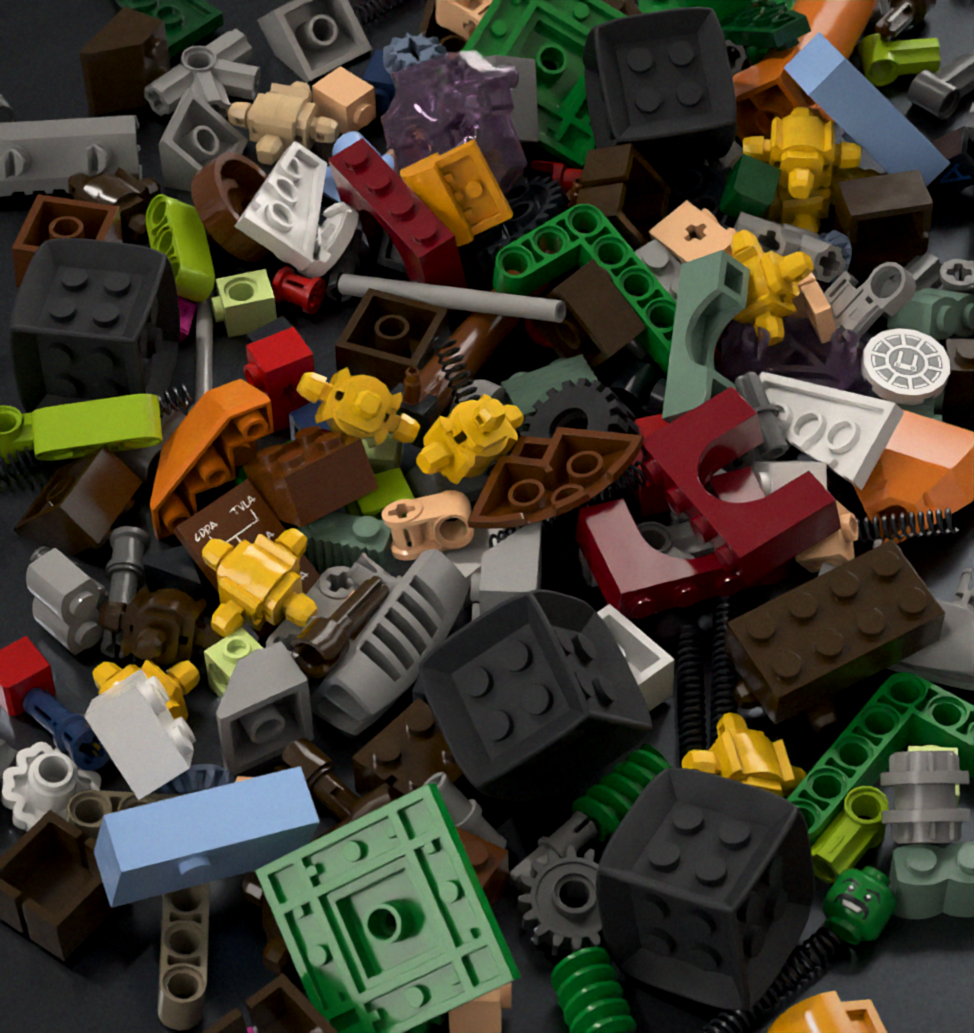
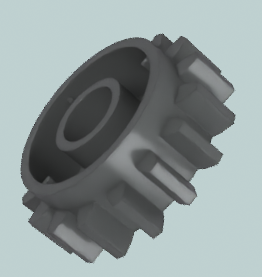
[517,846,605,956]

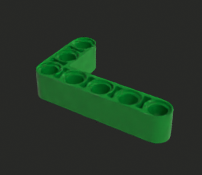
[493,204,676,375]
[786,672,974,847]

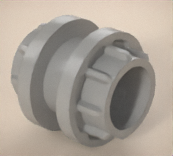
[880,751,971,844]

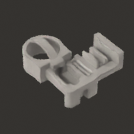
[824,262,916,348]

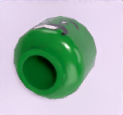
[821,866,897,945]

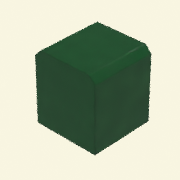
[719,154,781,219]

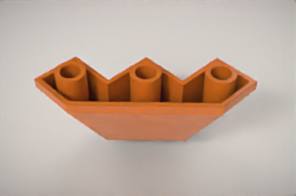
[150,379,274,540]
[852,409,974,544]

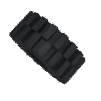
[520,378,639,480]

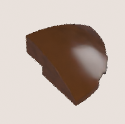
[467,427,644,529]

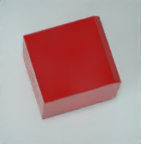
[0,636,56,717]

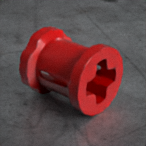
[272,266,326,315]

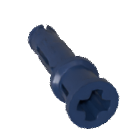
[22,687,110,771]

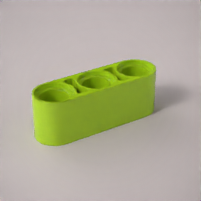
[145,194,215,303]
[31,394,163,461]

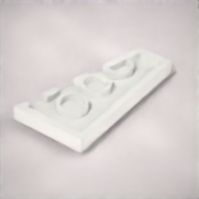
[234,141,327,271]
[759,372,905,490]

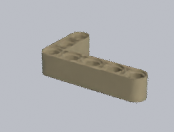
[67,790,210,1030]

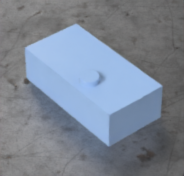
[784,32,950,187]
[94,766,319,908]

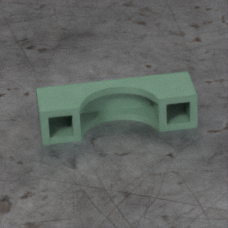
[662,250,750,423]

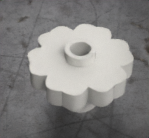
[1,742,101,832]

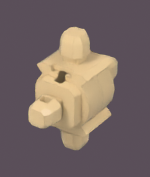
[228,81,340,165]

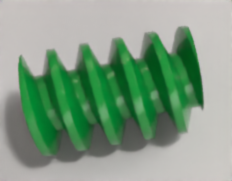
[572,744,672,843]
[550,947,637,1033]

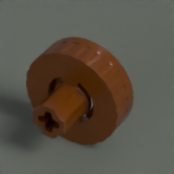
[191,152,272,262]

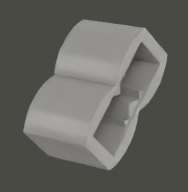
[26,548,104,655]

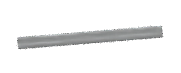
[338,274,566,323]

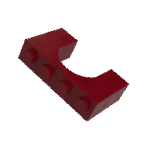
[328,138,468,314]
[640,386,841,586]
[575,467,793,619]

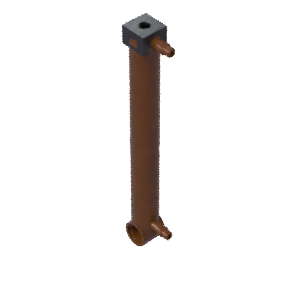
[388,178,583,449]

